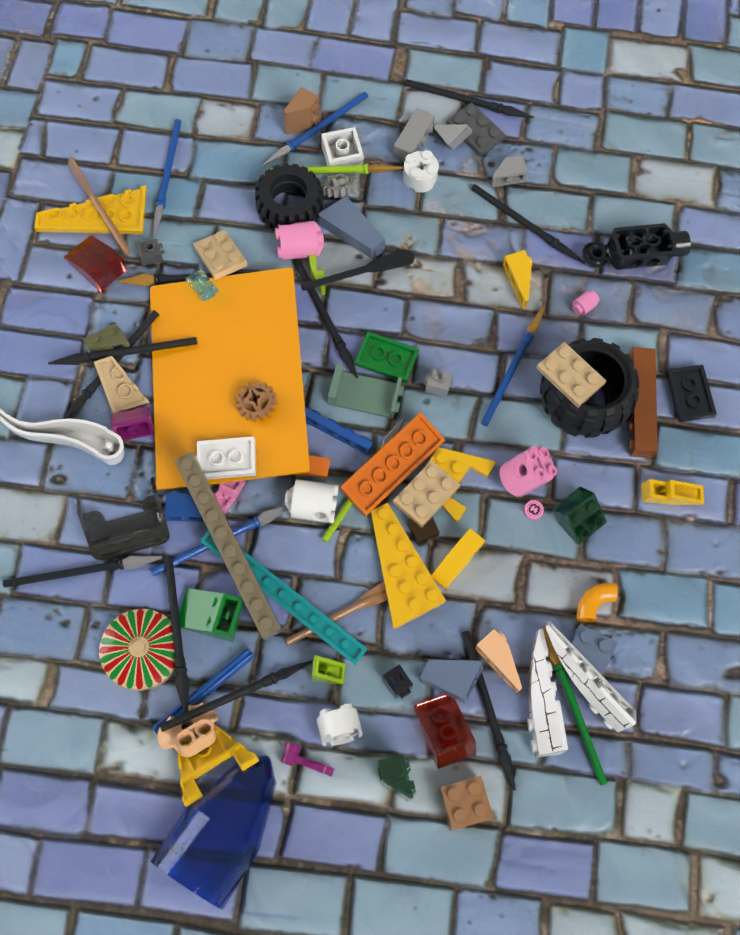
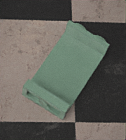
[328,364,404,419]

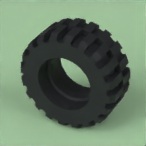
[255,163,323,229]

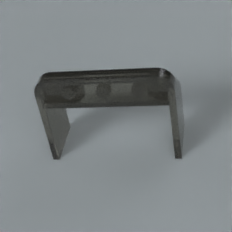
[76,477,170,560]

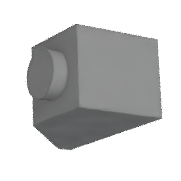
[491,155,527,188]

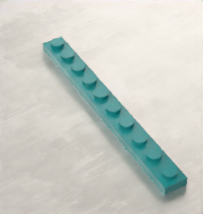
[200,530,368,666]

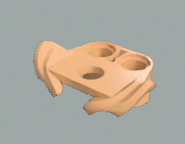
[157,703,219,757]

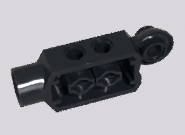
[582,223,691,270]

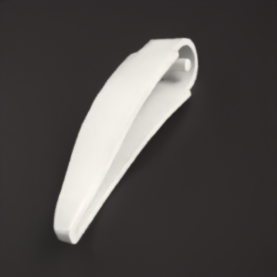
[0,408,125,465]

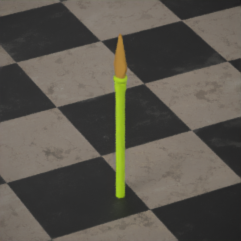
[266,163,403,174]

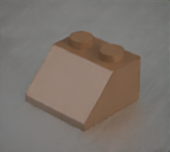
[283,87,321,135]

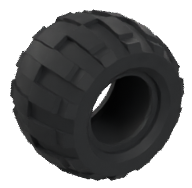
[540,338,639,438]

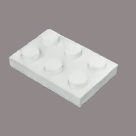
[197,436,256,479]

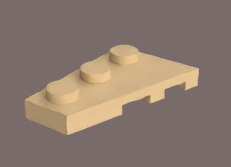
[94,356,150,414]

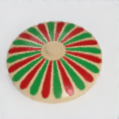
[99,609,176,691]

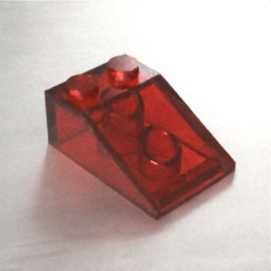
[64,235,127,292]
[414,695,476,769]

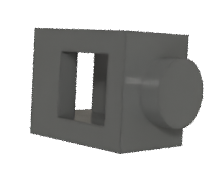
[135,239,165,266]

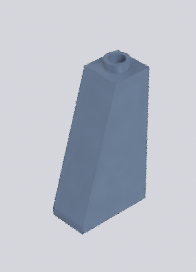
[318,196,385,258]

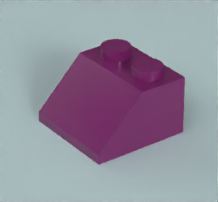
[111,406,155,441]

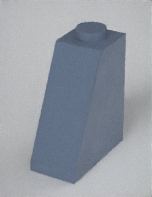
[419,660,483,704]

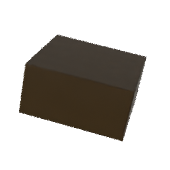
[407,516,440,545]

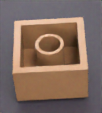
[438,776,494,831]

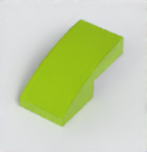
[309,255,325,295]

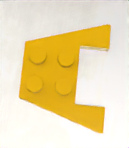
[426,447,496,523]
[177,724,259,807]

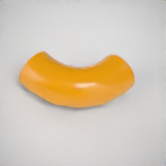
[577,582,618,623]

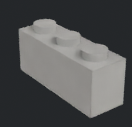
[393,108,436,161]

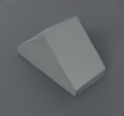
[434,124,472,150]

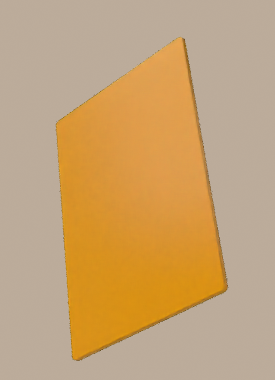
[150,267,310,491]

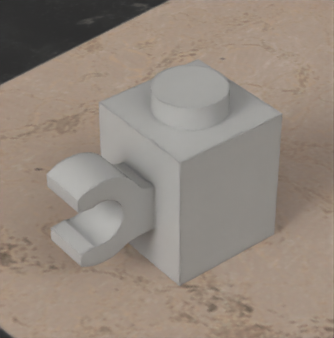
[423,368,453,398]

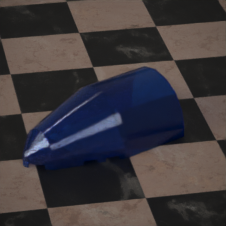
[151,755,277,910]

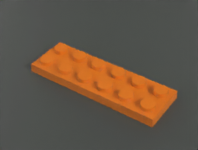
[339,412,445,516]

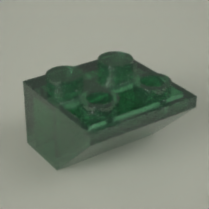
[552,486,607,545]
[377,754,416,802]

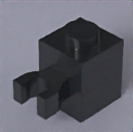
[382,664,413,699]

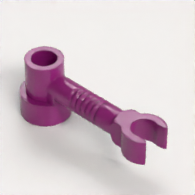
[280,741,335,777]

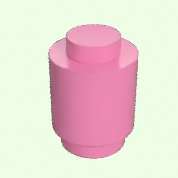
[572,290,600,316]

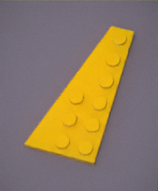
[34,185,147,234]
[371,503,446,630]

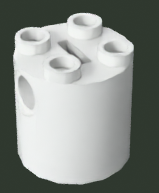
[285,479,339,524]

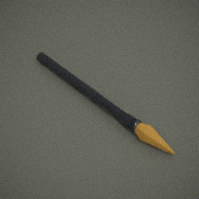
[118,270,262,287]

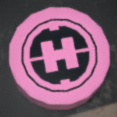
[524,500,544,520]

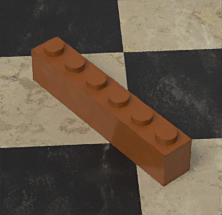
[627,347,658,458]

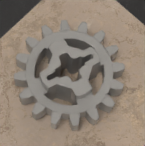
[321,173,359,198]

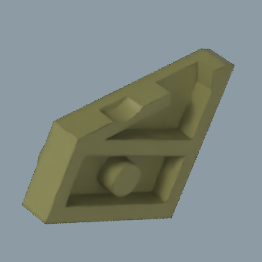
[83,323,130,352]

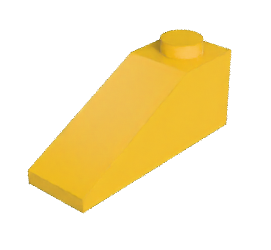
[503,250,532,309]

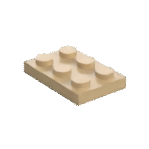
[193,230,248,280]
[536,342,606,408]
[393,460,460,528]

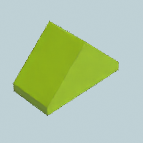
[312,655,346,684]

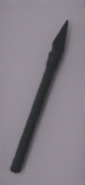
[405,79,534,118]
[471,184,586,264]
[293,259,358,378]
[63,310,159,419]
[48,337,198,365]
[164,555,190,713]
[461,631,516,791]
[159,660,312,732]

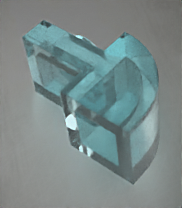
[185,269,219,301]

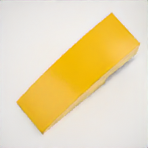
[641,479,704,505]
[431,528,485,590]

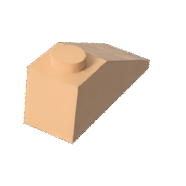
[475,629,522,694]

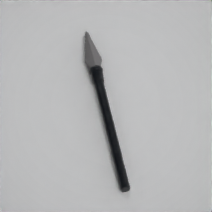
[3,555,163,588]

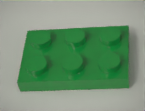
[355,331,419,384]

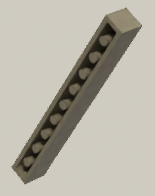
[174,452,283,640]

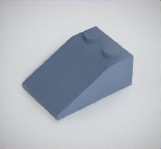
[553,624,618,699]

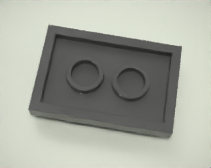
[446,102,506,157]

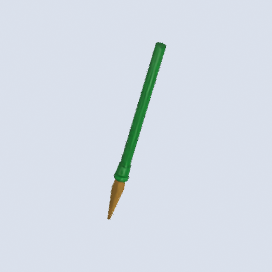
[543,626,608,785]

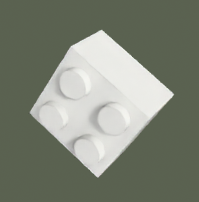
[321,127,364,175]

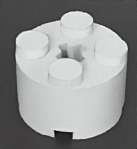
[403,150,439,193]
[316,704,363,746]

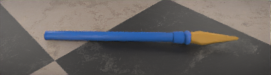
[481,305,545,426]

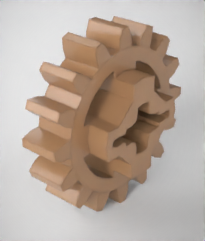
[235,381,278,422]

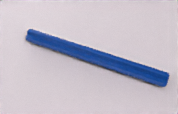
[152,649,254,734]

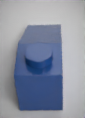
[165,491,204,522]

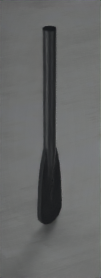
[301,249,415,291]

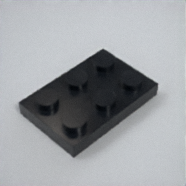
[666,364,717,422]

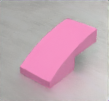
[215,481,246,514]

